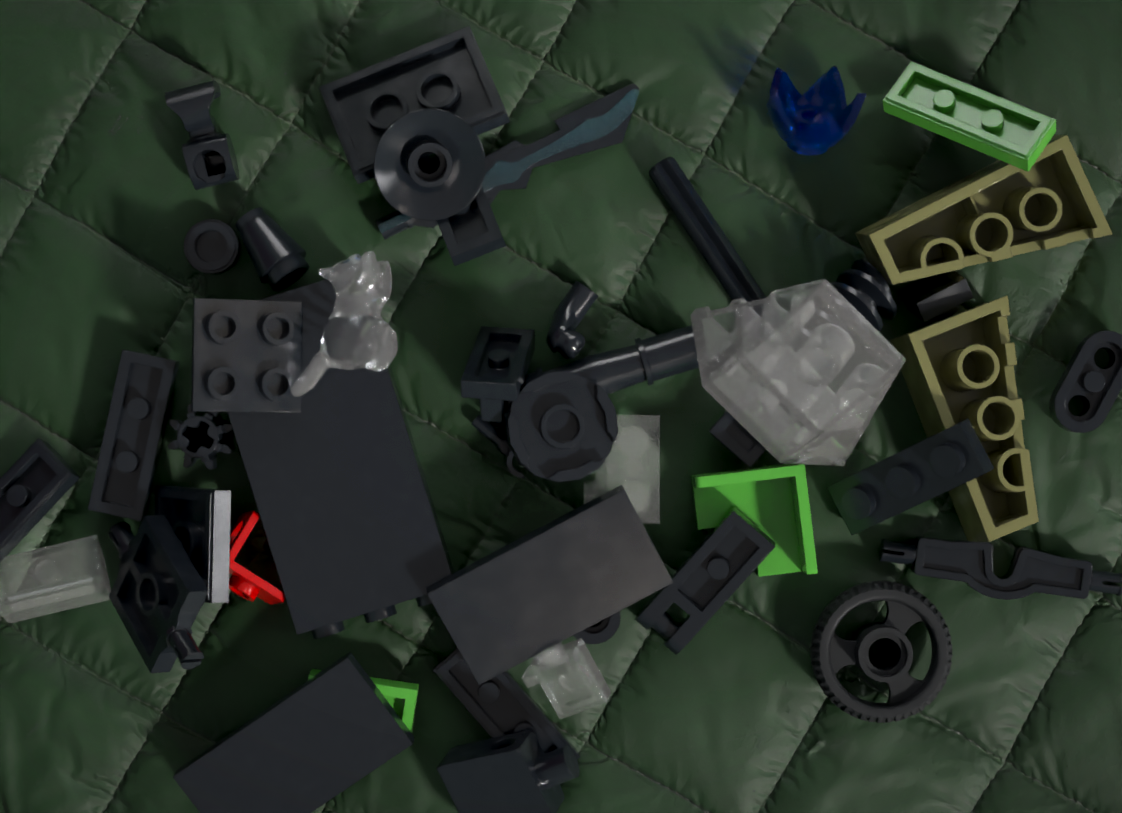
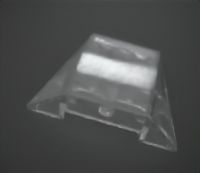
[690,279,906,466]

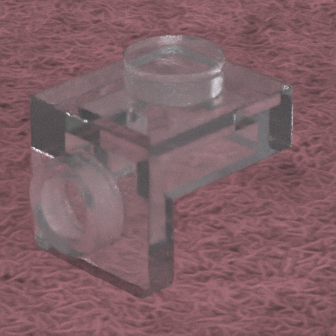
[521,638,611,719]

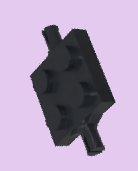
[108,515,209,674]

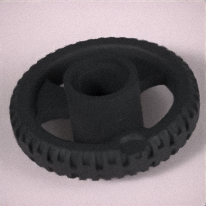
[810,581,953,723]

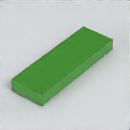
[882,61,1057,172]

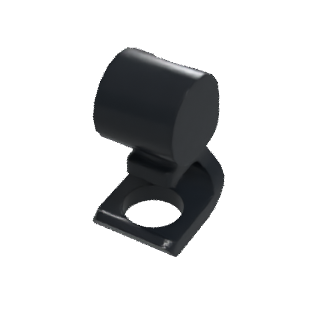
[165,80,239,190]

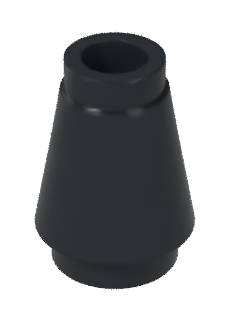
[235,207,309,291]

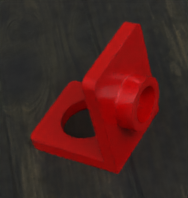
[229,510,286,605]

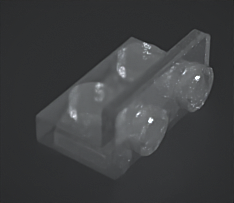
[584,415,660,524]

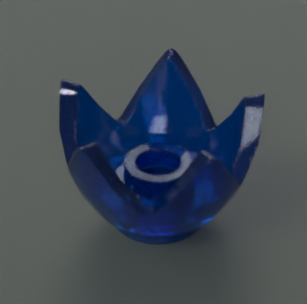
[767,66,867,155]

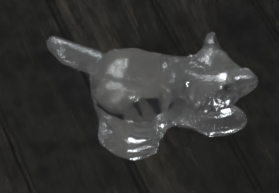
[291,251,398,397]

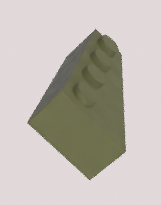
[855,135,1112,285]
[889,295,1039,542]

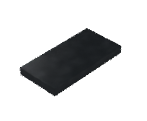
[426,484,673,685]
[173,652,415,813]

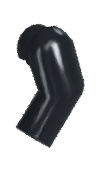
[546,280,598,359]

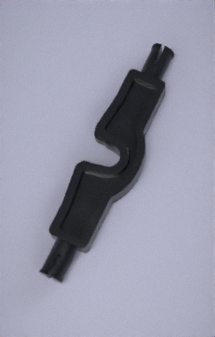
[879,536,1122,600]

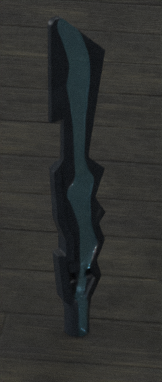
[375,84,639,240]

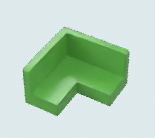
[690,462,818,577]

